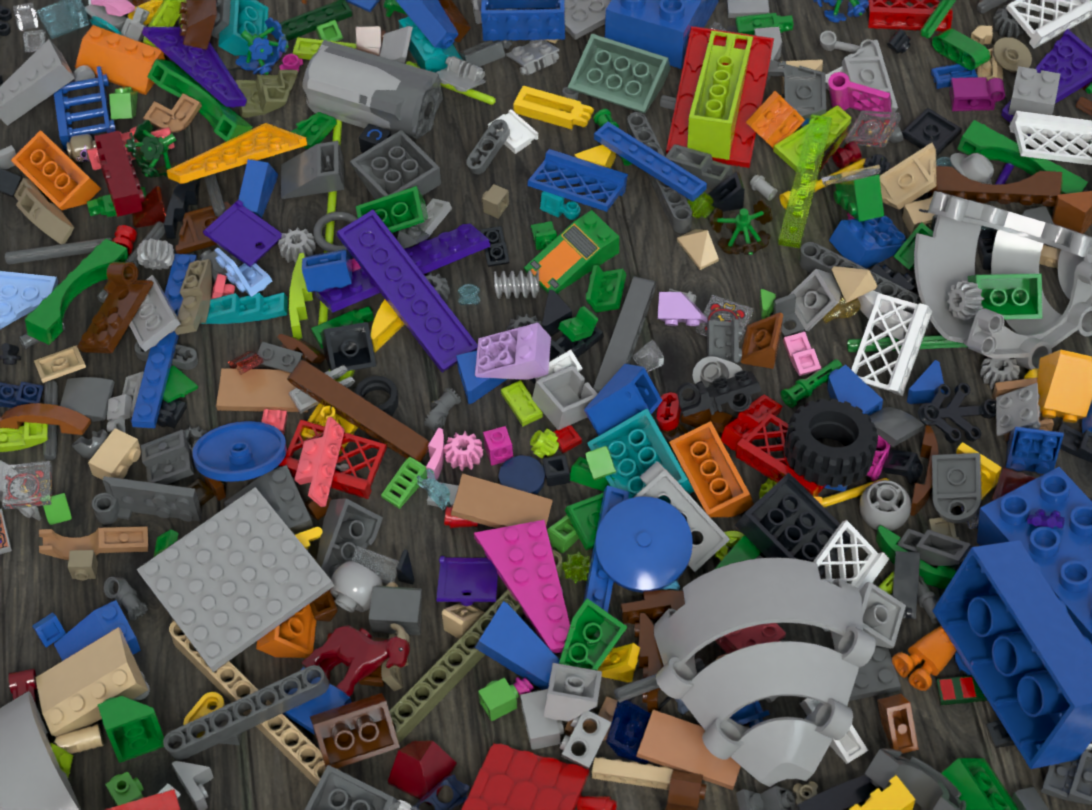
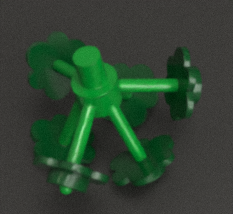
[125,120,179,178]

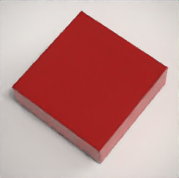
[553,425,582,454]

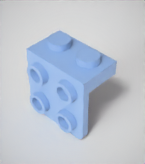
[214,248,272,297]

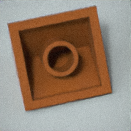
[1052,191,1092,234]
[740,312,783,369]

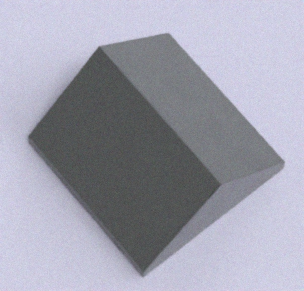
[369,586,422,635]

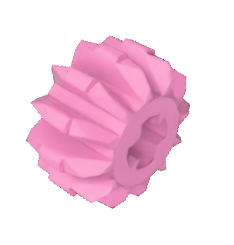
[444,431,483,471]

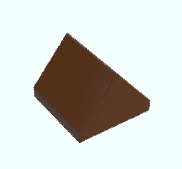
[304,495,332,521]
[309,590,338,622]

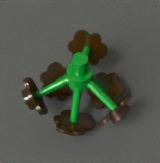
[710,200,773,255]

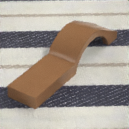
[39,527,148,560]

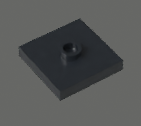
[902,108,962,157]

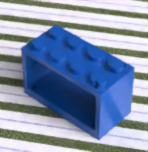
[481,0,565,41]

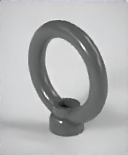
[313,212,358,252]

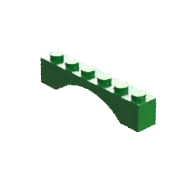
[147,59,252,142]
[958,120,1088,194]
[25,238,128,345]

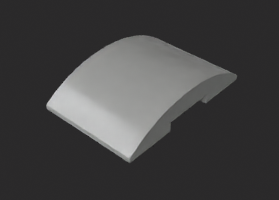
[0,691,81,810]

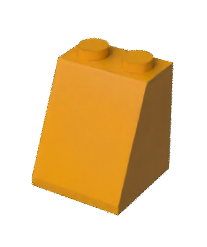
[1037,350,1092,423]

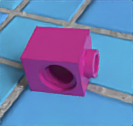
[483,426,513,466]

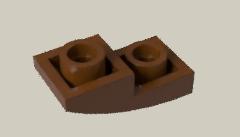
[277,334,326,364]

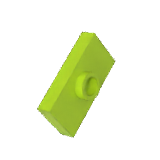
[501,380,543,426]

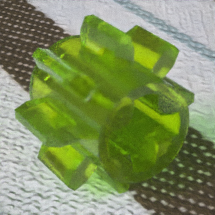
[687,192,714,219]
[562,552,590,583]

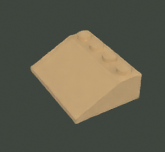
[36,627,148,737]

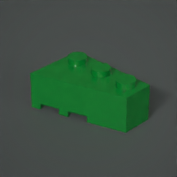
[834,174,884,222]

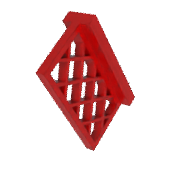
[868,0,953,31]
[736,413,826,497]
[279,420,387,499]

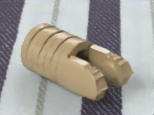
[54,724,104,754]

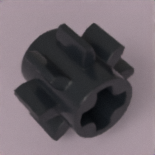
[863,154,891,176]

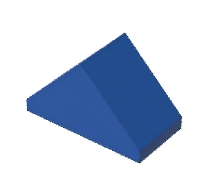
[907,360,944,404]

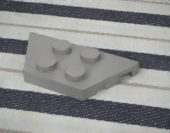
[841,40,898,112]

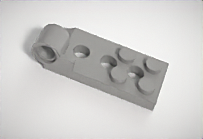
[635,461,730,572]

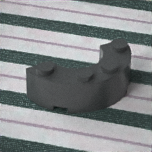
[865,748,966,810]

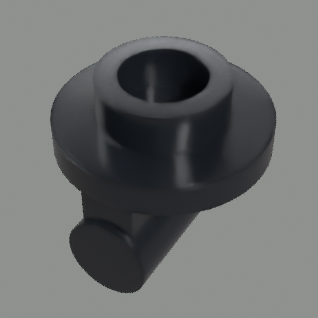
[887,29,911,54]
[0,343,21,365]

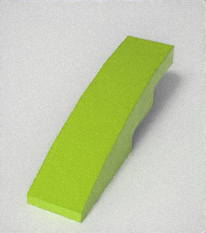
[289,253,313,339]

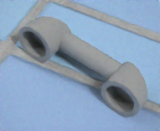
[820,31,873,53]

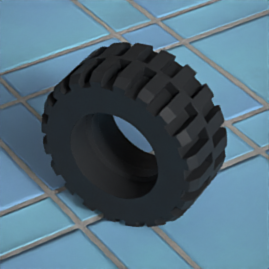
[784,399,878,487]

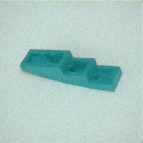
[200,293,288,324]

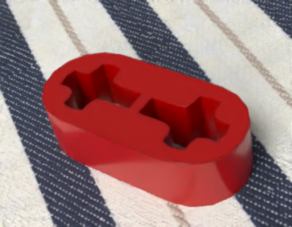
[657,392,681,431]

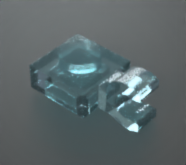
[417,468,450,510]

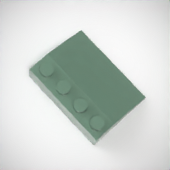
[568,34,671,114]

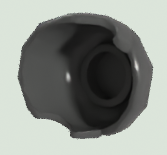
[72,429,109,459]

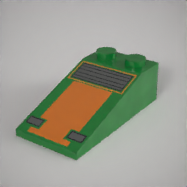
[524,210,619,293]

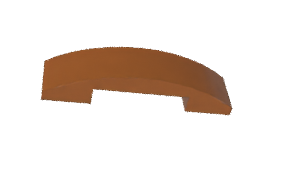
[0,403,91,435]

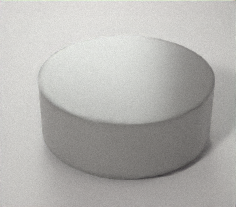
[73,65,95,81]

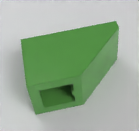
[109,87,138,119]

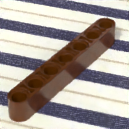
[287,360,430,462]

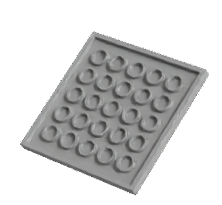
[137,487,334,672]

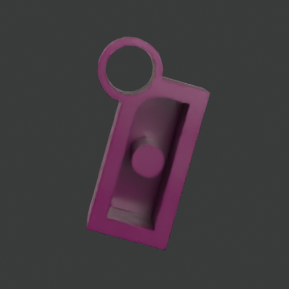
[949,77,1005,111]

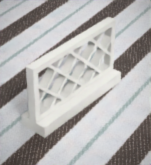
[1006,0,1092,48]
[1009,111,1092,165]
[851,293,932,396]
[813,520,889,632]

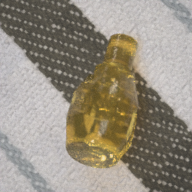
[822,297,861,323]

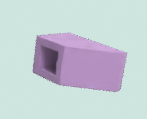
[658,292,707,326]

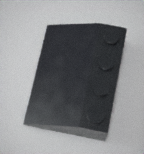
[735,473,851,577]

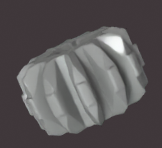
[278,227,316,263]
[137,238,175,270]
[946,281,985,320]
[980,357,1020,389]

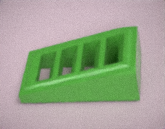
[381,457,428,509]
[547,515,579,553]

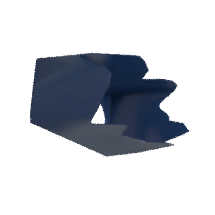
[410,775,469,810]

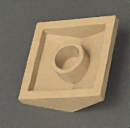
[34,345,86,383]

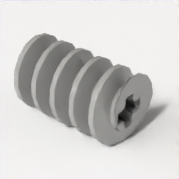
[494,270,539,299]

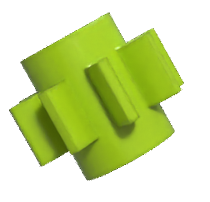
[530,428,559,459]

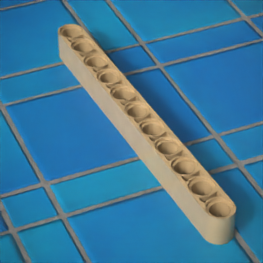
[169,621,339,787]

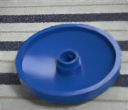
[192,421,287,482]
[596,496,693,592]

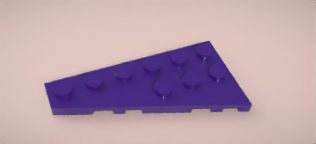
[142,27,247,107]
[1001,29,1092,124]

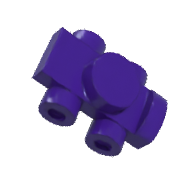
[1027,509,1065,529]

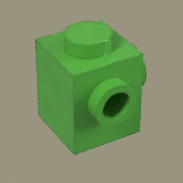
[478,678,519,722]
[105,771,144,806]

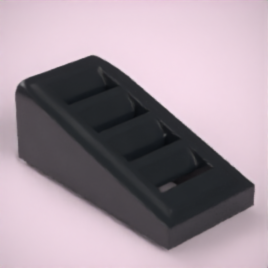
[977,229,997,270]

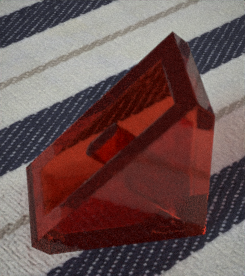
[132,186,166,228]

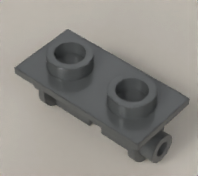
[254,342,303,373]

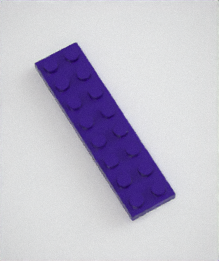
[337,210,478,373]
[315,223,490,313]

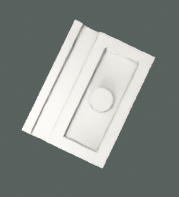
[488,110,538,154]

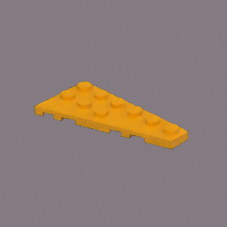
[167,123,307,184]

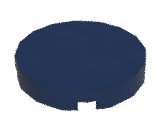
[499,455,545,495]

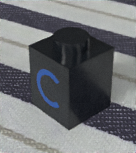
[359,123,392,153]

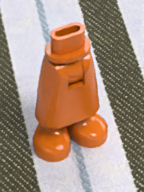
[892,626,956,691]

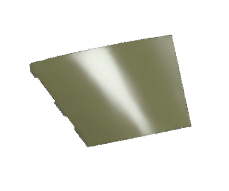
[235,70,298,118]

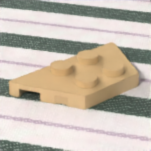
[880,143,937,210]

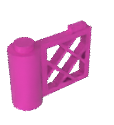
[828,72,892,119]

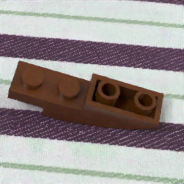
[621,590,685,624]
[635,613,664,712]

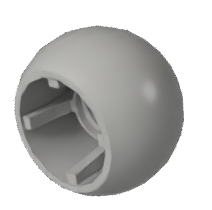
[859,480,911,531]
[330,561,383,612]

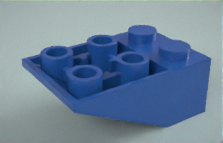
[829,215,907,268]
[302,249,352,292]
[584,364,663,436]
[1005,427,1064,474]

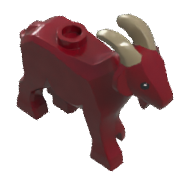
[301,623,410,697]

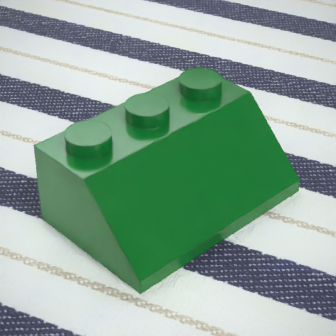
[356,186,428,233]
[968,274,1043,320]
[97,696,164,763]
[941,758,1019,810]

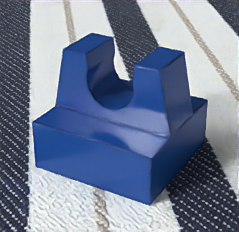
[32,612,66,647]

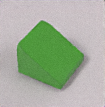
[315,20,343,41]
[760,289,776,320]
[585,446,616,480]
[42,493,72,525]

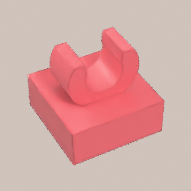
[211,274,235,299]
[262,409,288,435]

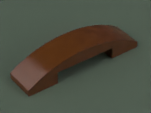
[910,425,939,516]

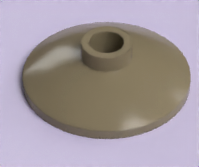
[993,37,1032,73]

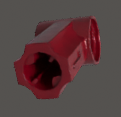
[8,669,38,704]

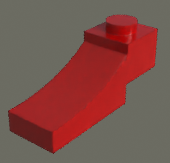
[721,394,783,451]

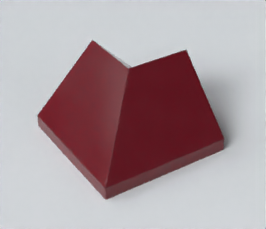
[388,741,457,806]

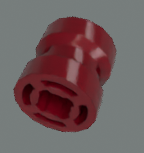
[832,141,862,169]

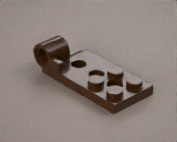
[77,262,154,353]

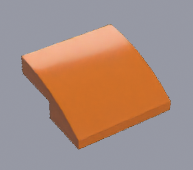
[746,91,805,149]

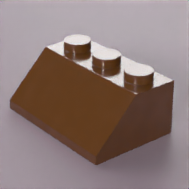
[179,0,217,50]
[309,693,400,769]

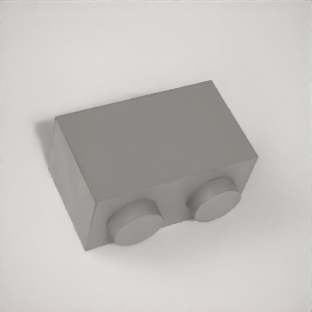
[520,689,564,750]

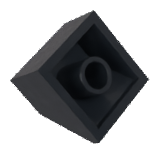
[320,322,376,371]

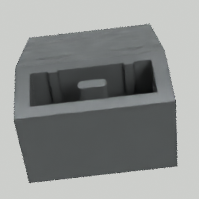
[281,141,344,199]

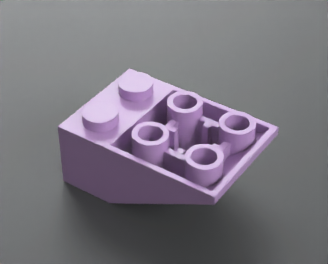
[475,323,551,380]

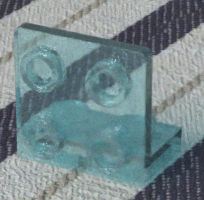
[36,0,89,39]

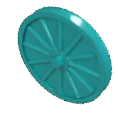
[90,16,123,36]

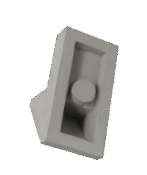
[172,761,213,810]

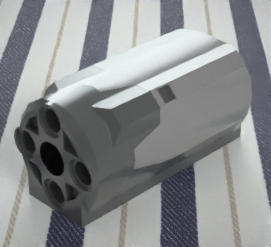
[303,40,443,139]

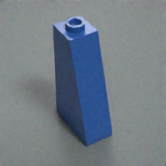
[396,0,458,49]
[475,601,560,690]

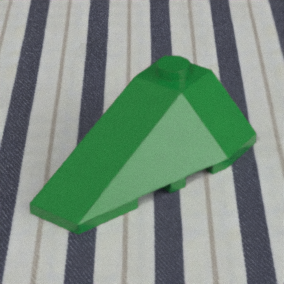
[559,598,627,671]

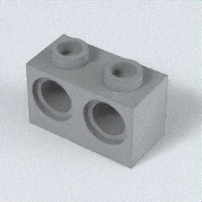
[559,711,611,769]

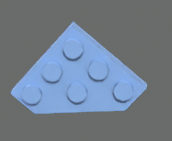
[0,271,58,329]

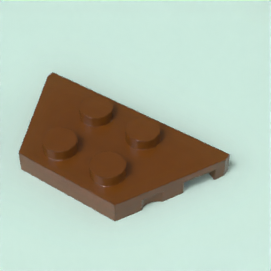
[175,201,232,254]

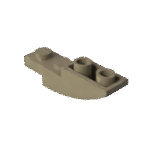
[14,178,74,244]
[175,259,212,335]

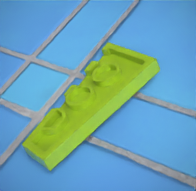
[773,105,852,177]

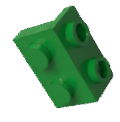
[586,265,627,312]

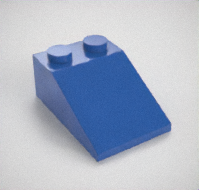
[54,600,141,661]

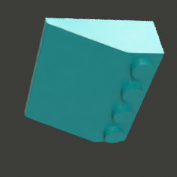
[587,409,694,504]

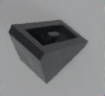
[706,171,745,213]
[542,290,572,337]

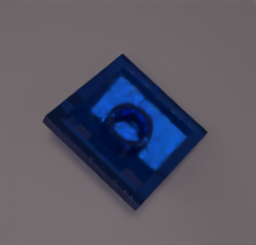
[606,700,651,764]

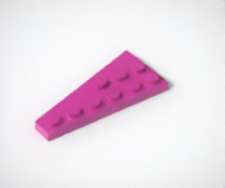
[474,520,570,654]

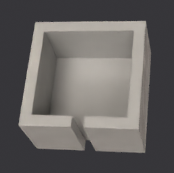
[1008,66,1060,115]
[532,365,597,430]

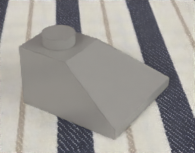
[789,269,841,331]
[859,582,906,648]
[543,663,602,721]

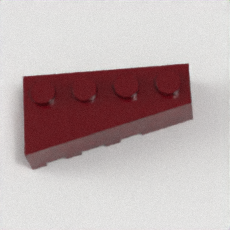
[94,131,145,217]

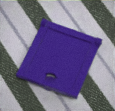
[203,200,282,267]
[436,556,498,606]

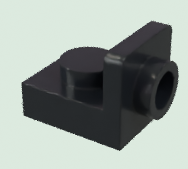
[156,399,187,429]
[883,450,923,485]

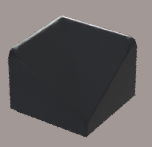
[542,455,570,487]

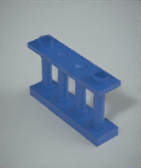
[54,66,116,150]

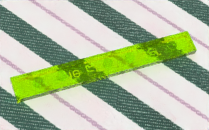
[778,115,832,248]

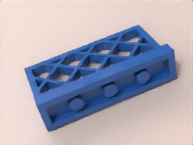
[527,149,628,212]

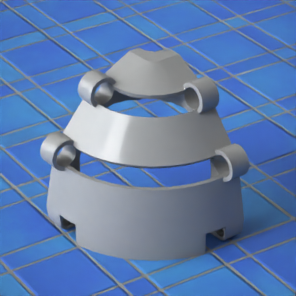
[914,191,1092,370]
[654,558,876,787]

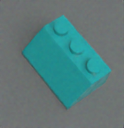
[218,0,269,56]
[399,16,463,73]

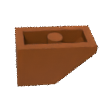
[877,694,919,754]

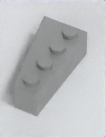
[0,39,75,126]

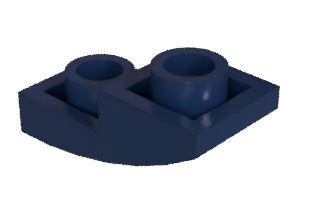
[0,382,44,408]

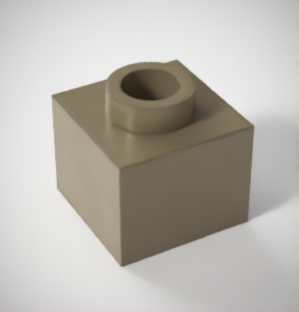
[482,184,509,219]
[68,550,98,581]

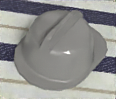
[950,153,994,184]
[692,356,743,388]

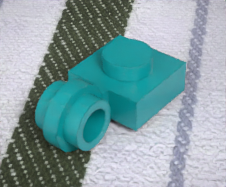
[540,191,581,220]

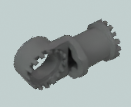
[424,388,461,432]
[104,577,148,620]

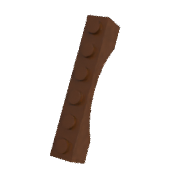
[928,166,1063,207]

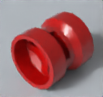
[112,225,137,255]

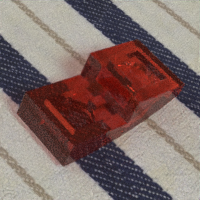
[228,351,264,375]

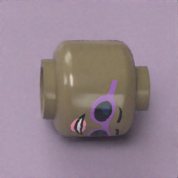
[67,134,96,163]

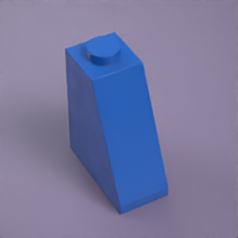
[238,159,278,218]
[456,351,507,404]
[827,365,883,416]

